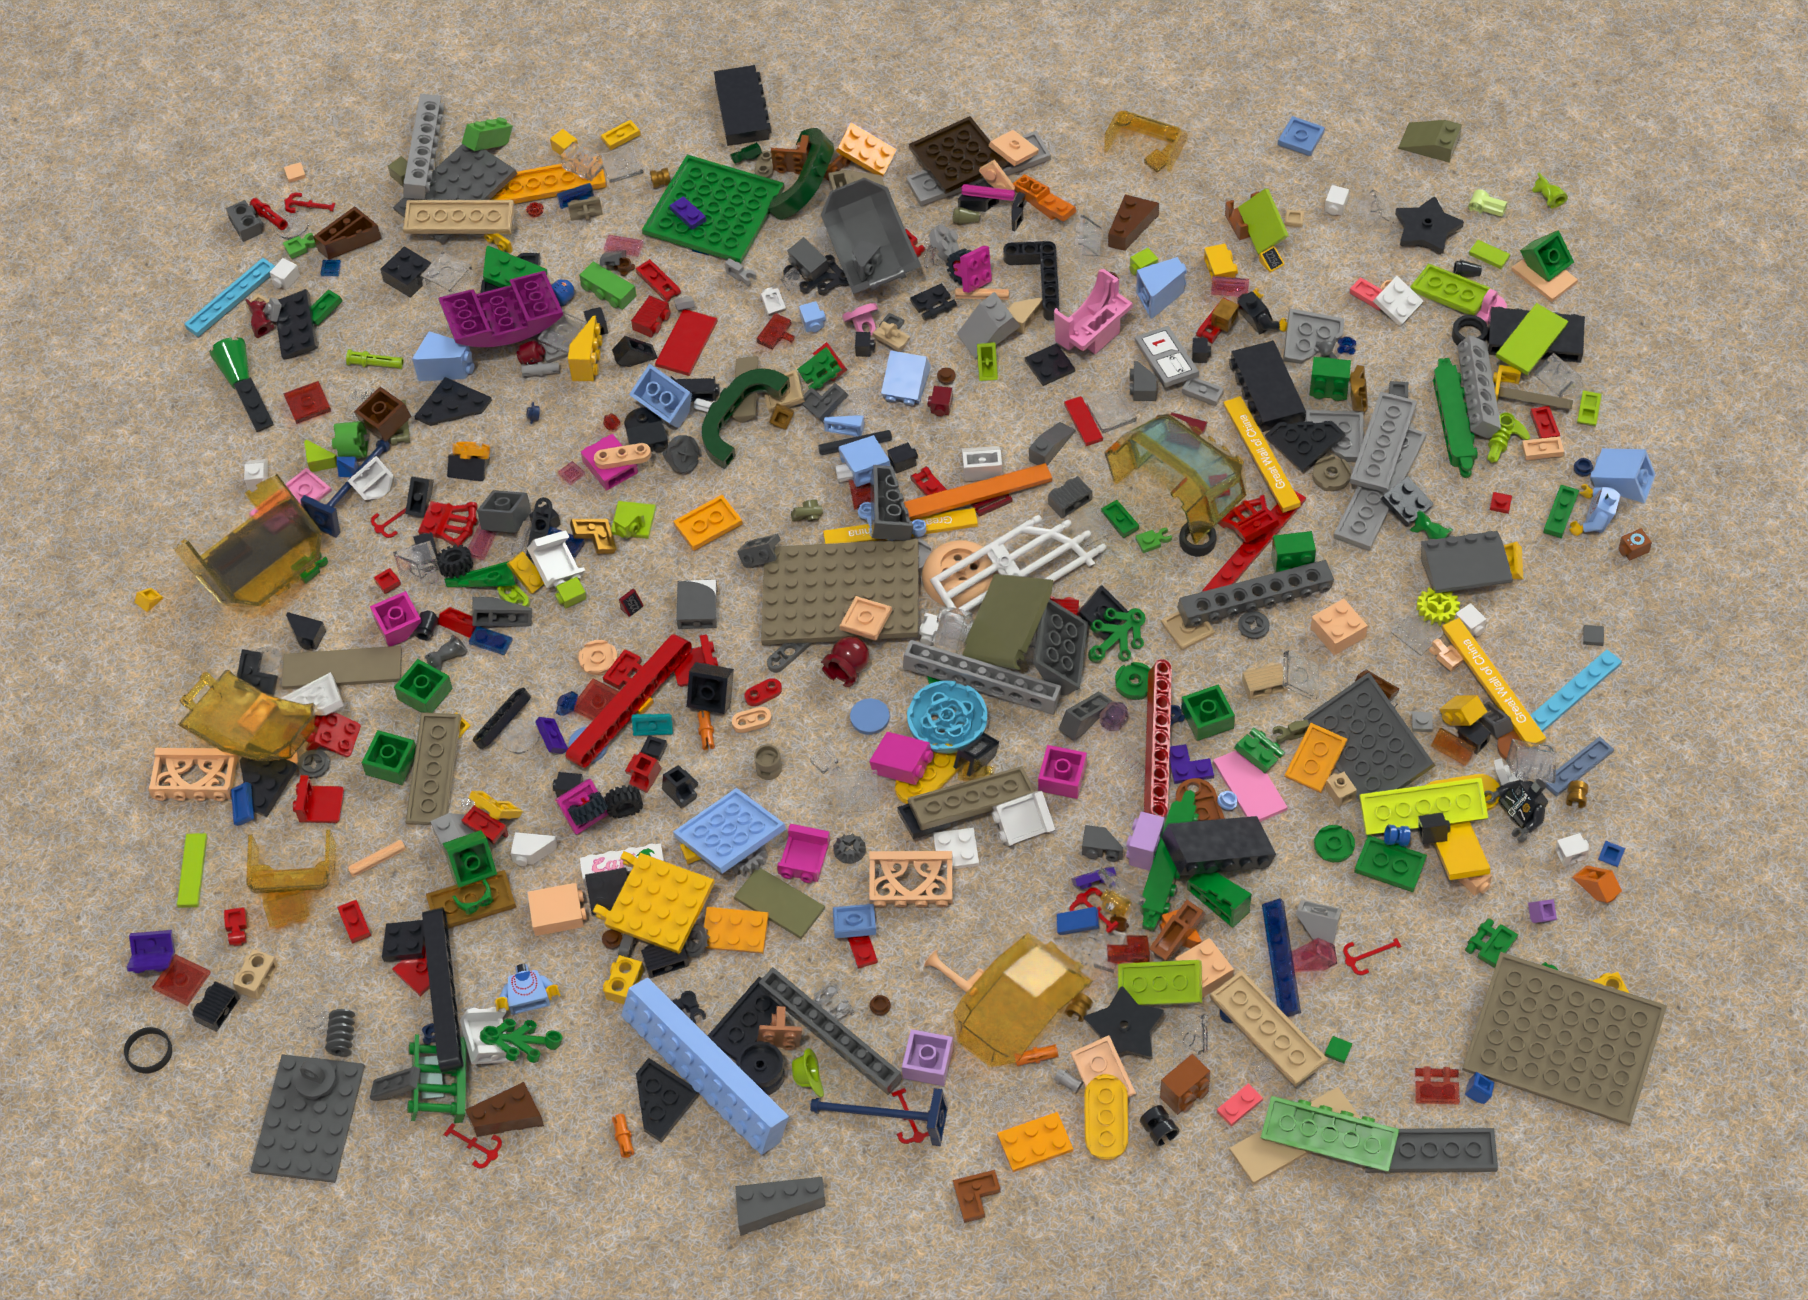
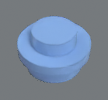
[1217,791,1237,810]

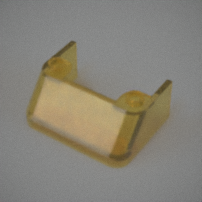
[1104,111,1188,172]
[246,829,336,894]

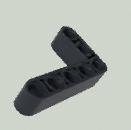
[1003,241,1059,321]

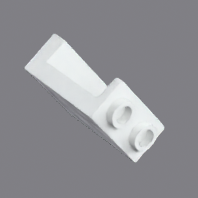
[527,530,586,588]
[992,791,1055,846]
[460,1007,517,1064]

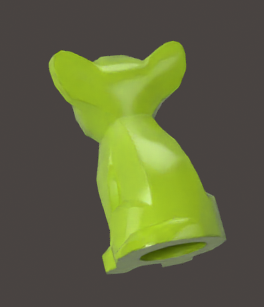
[1532,172,1568,209]

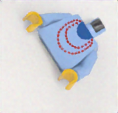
[1568,484,1620,536]
[495,964,561,1015]

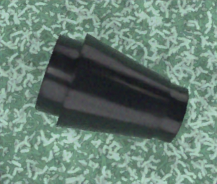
[1453,259,1482,277]

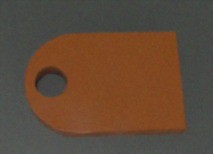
[1175,778,1225,821]

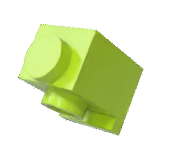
[614,506,645,539]

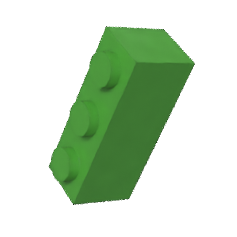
[462,117,513,151]
[579,261,637,310]

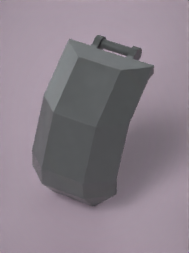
[821,178,922,294]

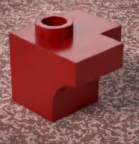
[625,752,662,793]

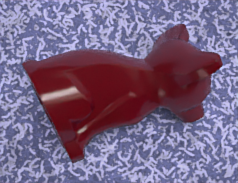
[245,299,274,338]

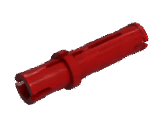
[250,198,288,230]

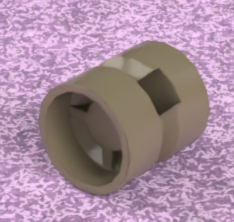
[754,744,782,780]

